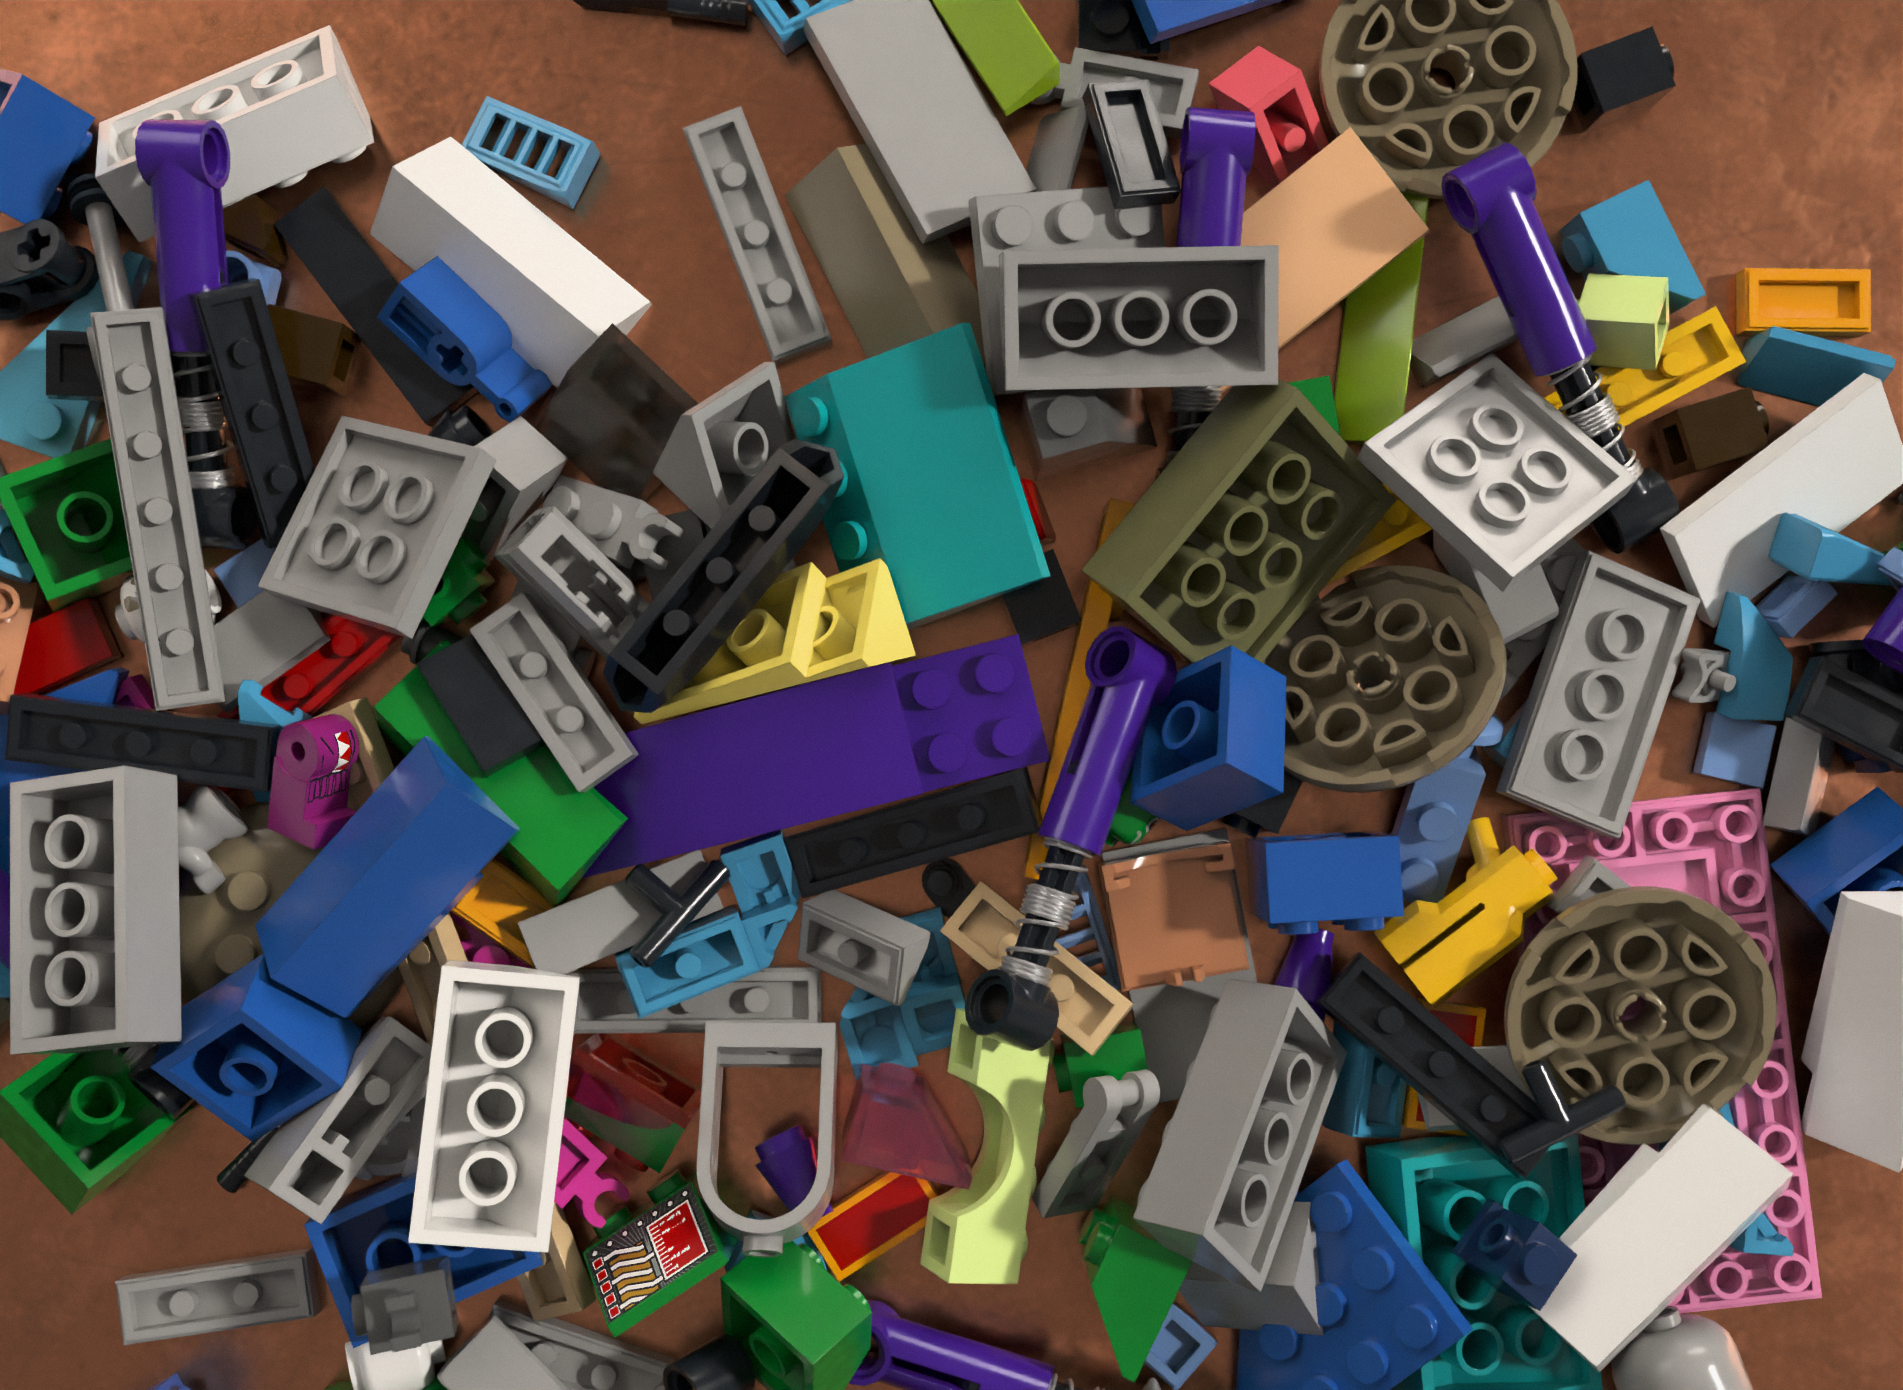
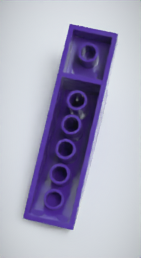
[582,634,1050,878]

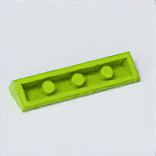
[930,0,1060,116]
[1334,191,1429,446]

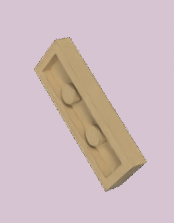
[940,881,1133,1057]

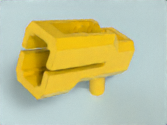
[1374,817,1558,1008]

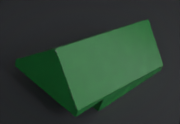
[373,640,628,908]

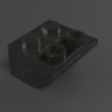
[536,323,698,501]

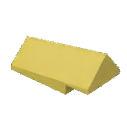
[634,558,916,724]

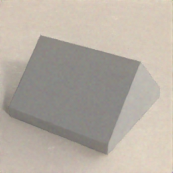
[652,362,795,529]
[1179,1202,1324,1336]

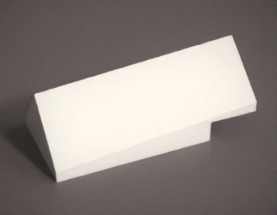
[370,137,652,400]
[1801,891,1903,1173]
[1527,1103,1793,1373]

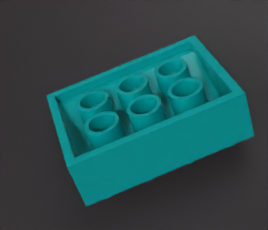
[784,323,1051,630]
[1365,1133,1603,1390]

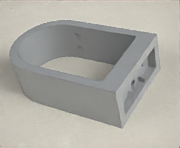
[697,1021,839,1257]

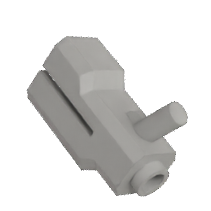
[494,506,650,661]

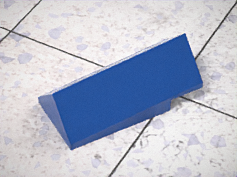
[255,736,520,1018]

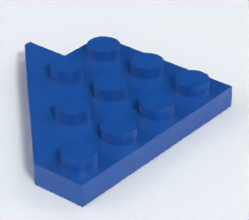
[1236,1159,1473,1390]

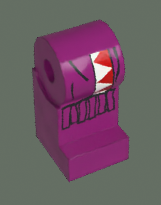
[267,714,359,850]

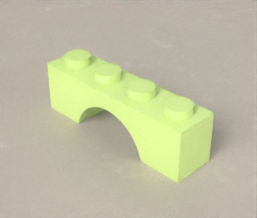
[920,1008,1055,1284]

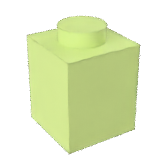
[1576,273,1669,370]

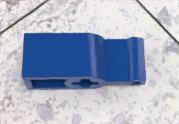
[377,256,552,423]

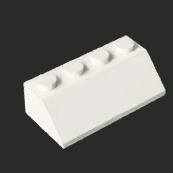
[95,25,374,242]
[408,960,580,1253]

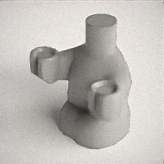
[178,784,250,894]

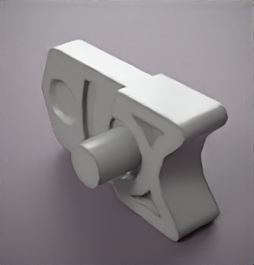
[1672,648,1736,703]

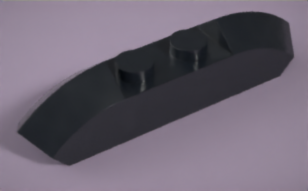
[603,439,844,713]

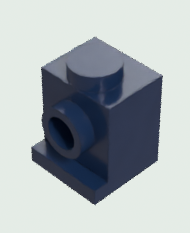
[1451,1198,1577,1311]

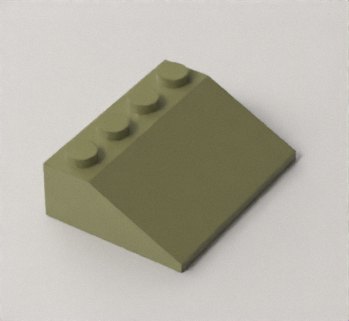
[1081,379,1396,665]

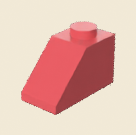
[1208,46,1329,189]

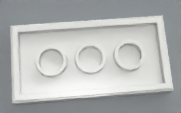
[1660,373,1903,628]

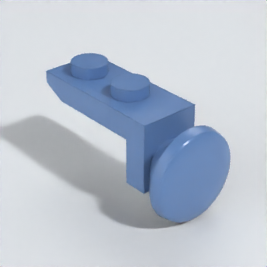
[1391,713,1503,903]

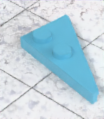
[0,250,153,458]

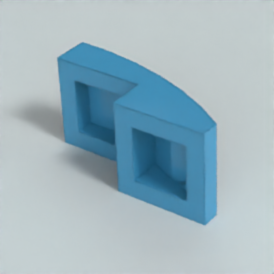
[899,907,966,1056]

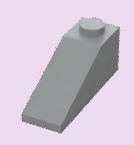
[244,1017,432,1224]

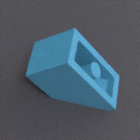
[1560,180,1706,314]

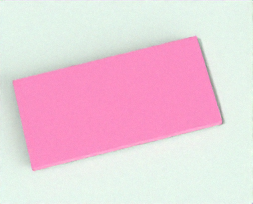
[1502,788,1822,1314]

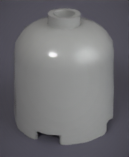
[1611,1306,1753,1390]

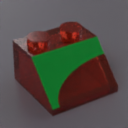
[564,1033,701,1173]

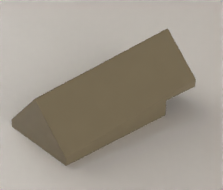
[785,143,986,371]

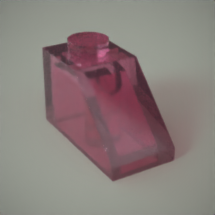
[842,1063,972,1190]

